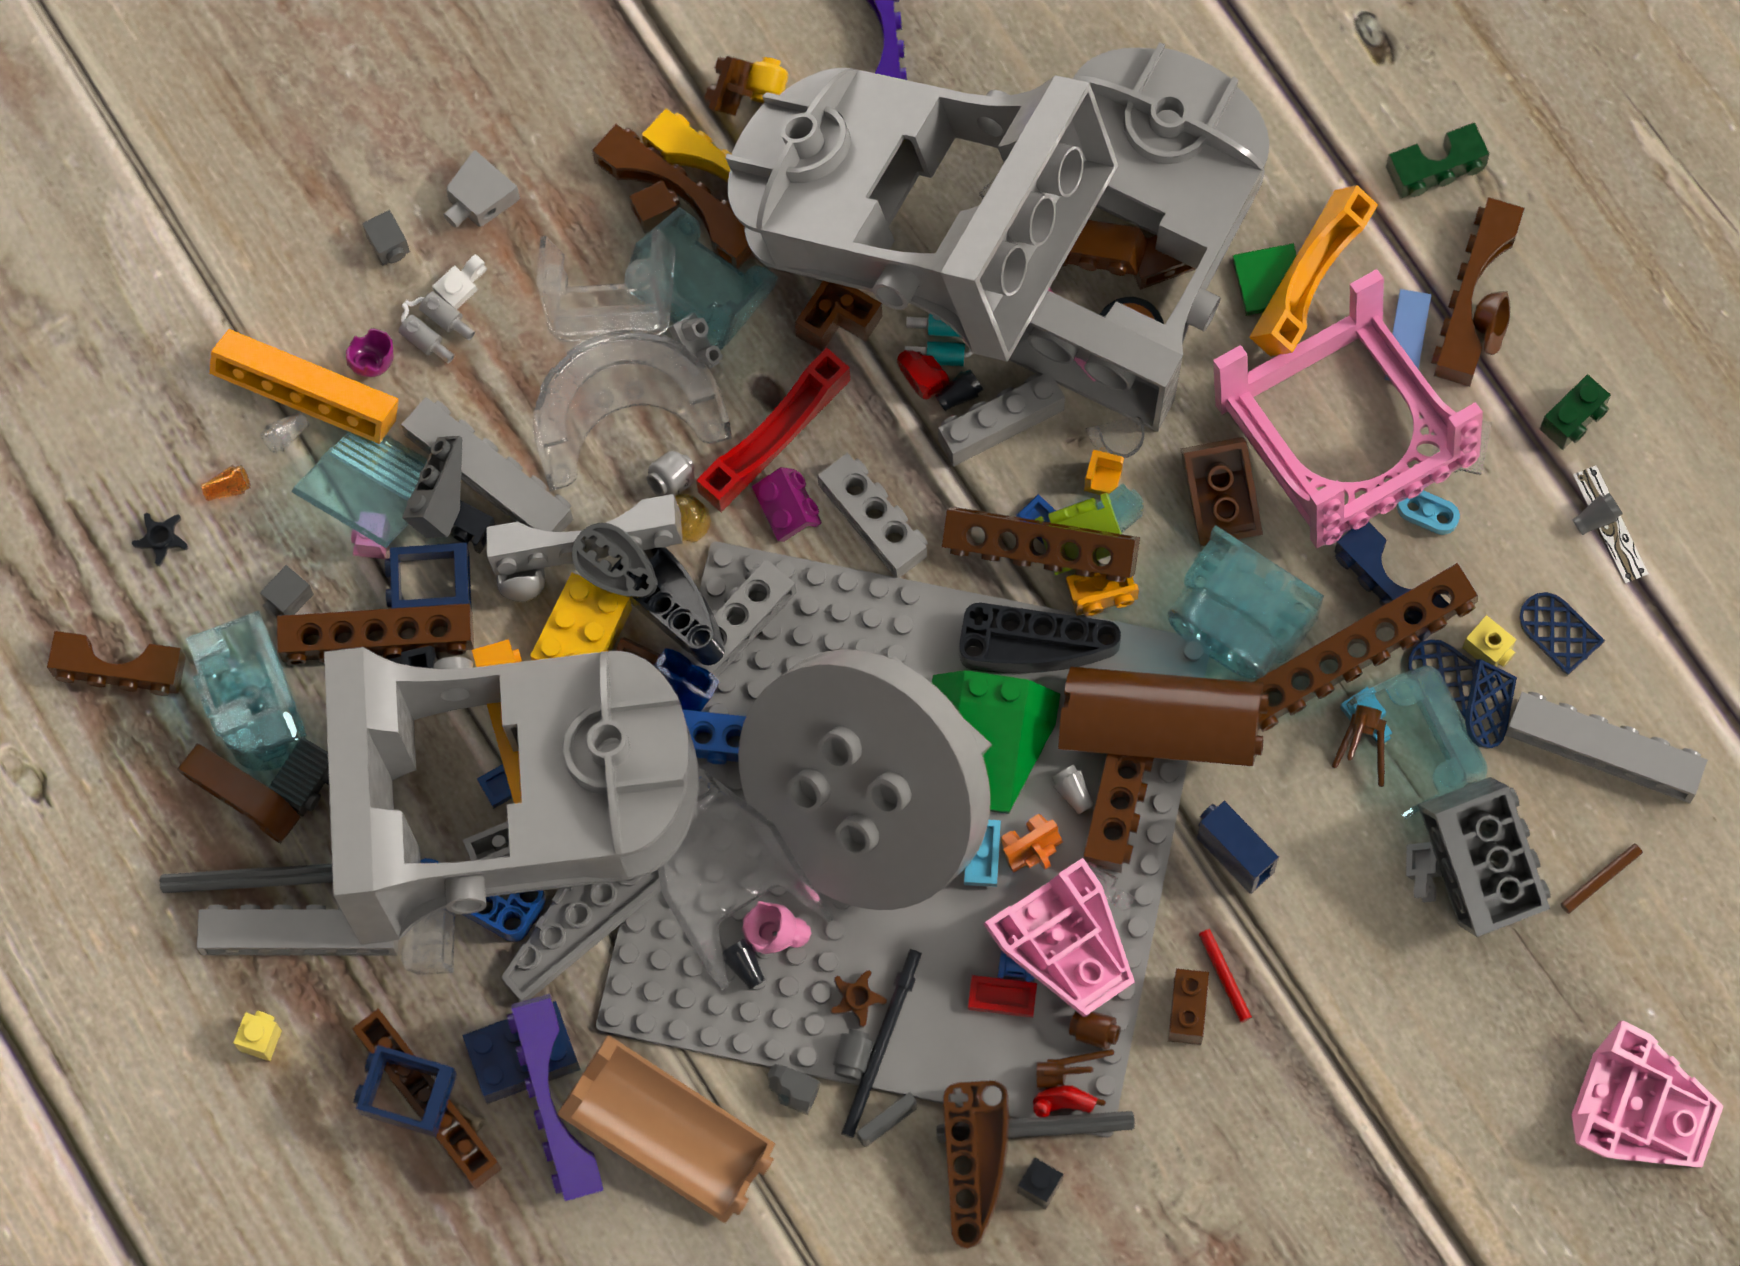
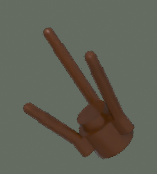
[1332,705,1387,787]
[1036,1049,1115,1106]

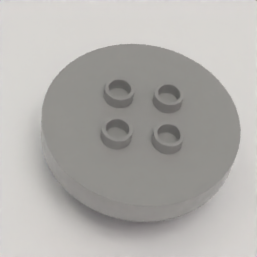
[739,649,992,910]

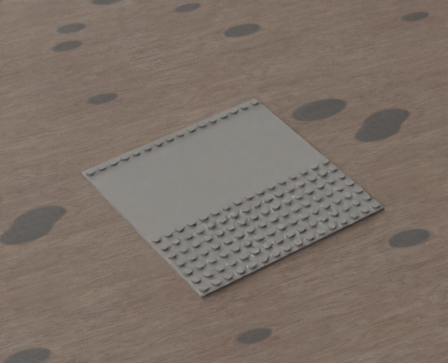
[596,542,1211,1138]

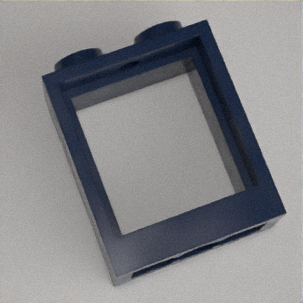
[385,543,472,609]
[354,1045,457,1137]

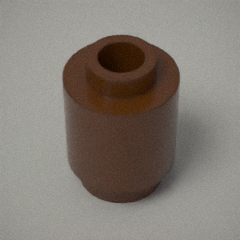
[1069,1011,1121,1050]

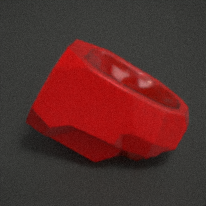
[897,350,949,400]

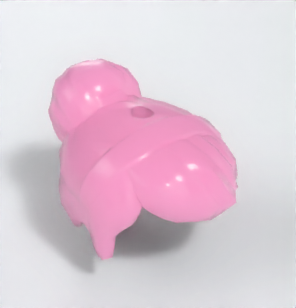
[742,901,812,954]

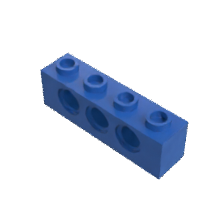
[682,710,746,765]

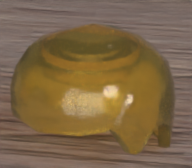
[675,494,711,543]

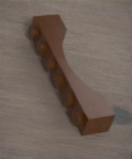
[592,124,752,270]
[1431,197,1524,387]

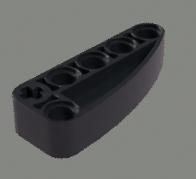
[611,547,725,666]
[959,602,1121,673]

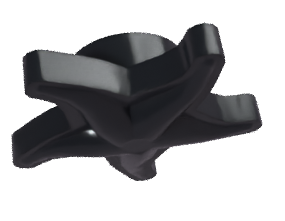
[132,513,188,566]

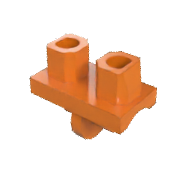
[1000,814,1063,873]

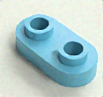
[1397,490,1460,535]

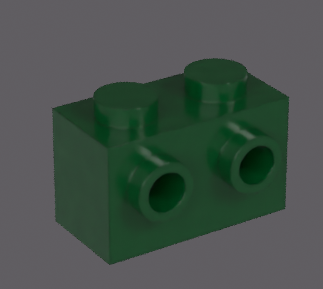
[1540,374,1611,450]

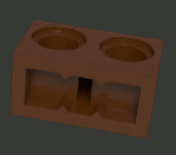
[1168,968,1209,1045]

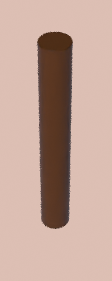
[1560,843,1643,914]

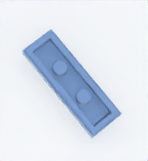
[1384,289,1431,380]

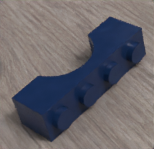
[1334,521,1449,642]

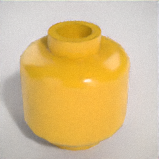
[746,57,789,104]

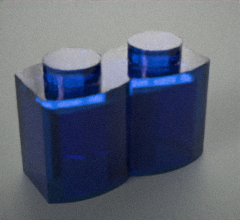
[653,648,720,711]

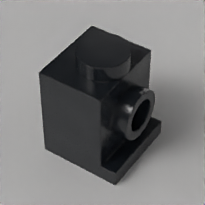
[451,500,496,554]

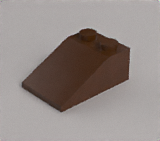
[1180,437,1263,547]

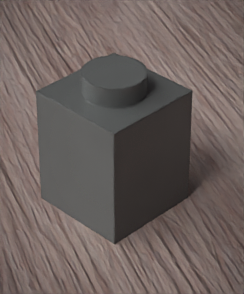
[362,210,410,266]
[260,565,314,618]

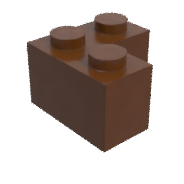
[795,280,883,351]

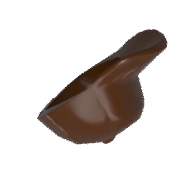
[1473,291,1511,355]

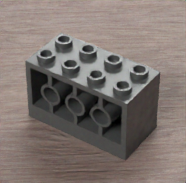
[1418,777,1551,937]

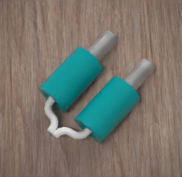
[905,313,973,367]

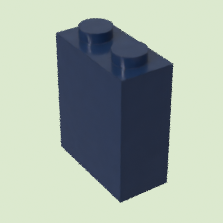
[1197,800,1279,894]

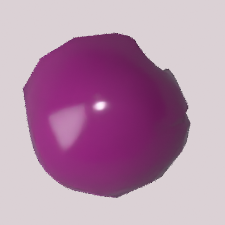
[345,328,394,377]

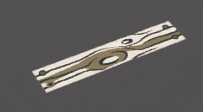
[1573,466,1648,583]

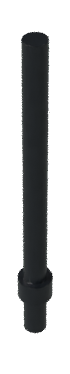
[841,949,922,1138]

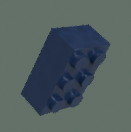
[462,1001,581,1104]

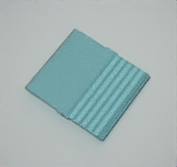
[292,432,428,548]

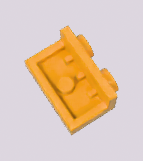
[1066,572,1139,616]

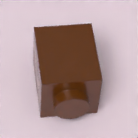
[629,180,680,233]

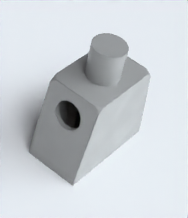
[443,150,520,228]

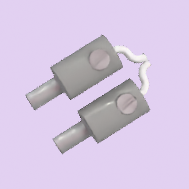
[398,292,475,363]

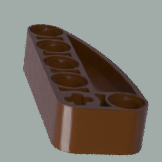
[943,1080,1009,1248]

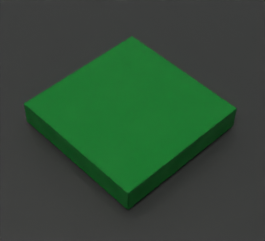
[1232,243,1297,316]

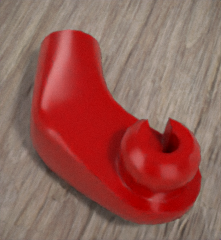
[1033,1085,1098,1118]

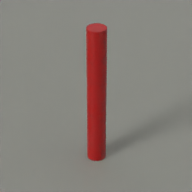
[1198,929,1252,1023]

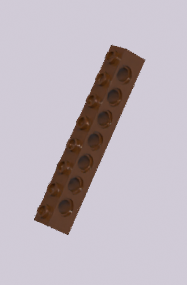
[1254,563,1478,732]

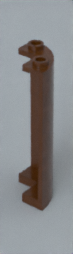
[1058,666,1269,766]

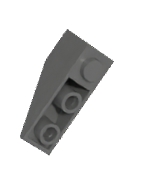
[402,436,462,538]

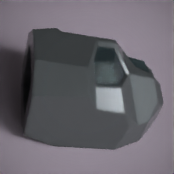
[767,1064,820,1115]

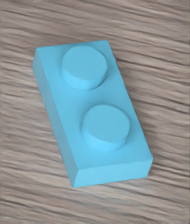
[964,820,1001,887]

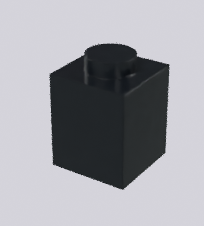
[1017,1157,1064,1209]

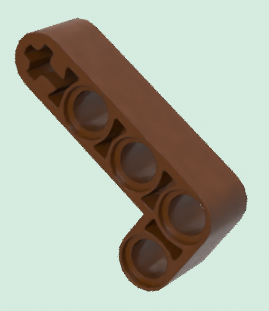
[177,743,301,844]

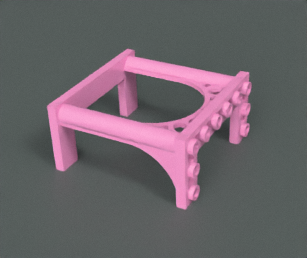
[1213,269,1483,549]

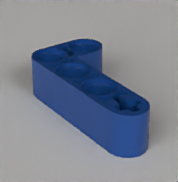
[421,858,546,942]

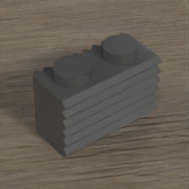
[269,737,329,817]

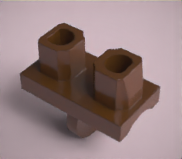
[704,55,754,116]

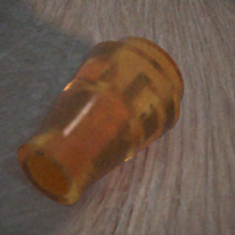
[201,465,251,501]

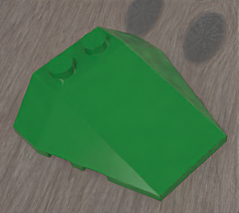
[932,670,1061,814]

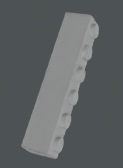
[401,397,573,532]
[1505,692,1708,803]
[197,905,398,955]

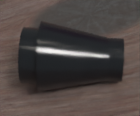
[935,369,984,411]
[722,938,766,990]

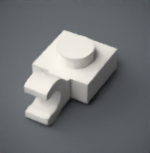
[432,254,487,310]

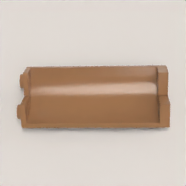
[557,1035,776,1223]

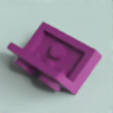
[752,467,822,542]

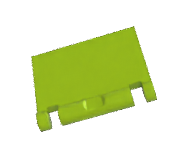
[1035,492,1122,575]

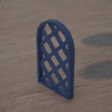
[1519,592,1605,676]
[1408,639,1496,719]
[1465,659,1517,749]

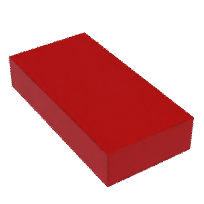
[968,975,1038,1018]

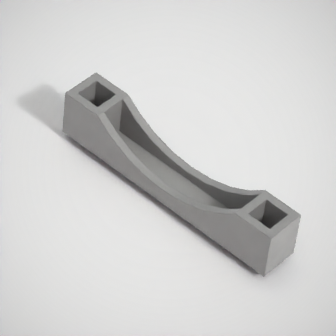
[486,494,682,576]

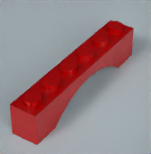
[696,347,851,513]

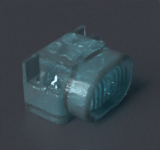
[1167,525,1324,680]
[186,610,307,771]

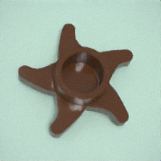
[830,970,887,1028]

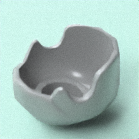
[497,568,545,602]

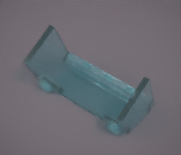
[1346,666,1488,819]

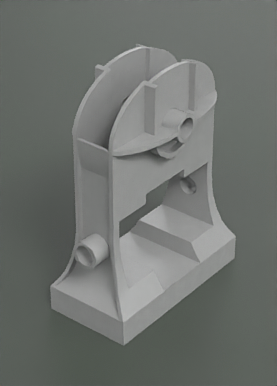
[933,43,1269,432]
[726,68,1118,362]
[324,647,699,945]

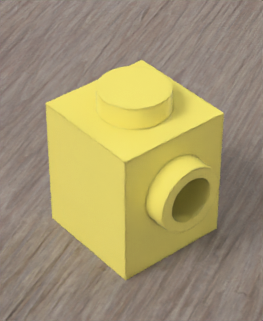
[1462,615,1517,672]
[234,1011,282,1061]

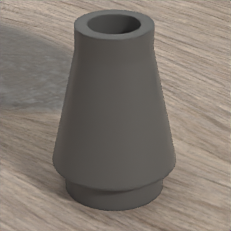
[1572,493,1623,535]

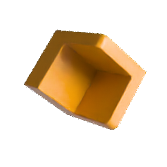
[1084,449,1124,499]

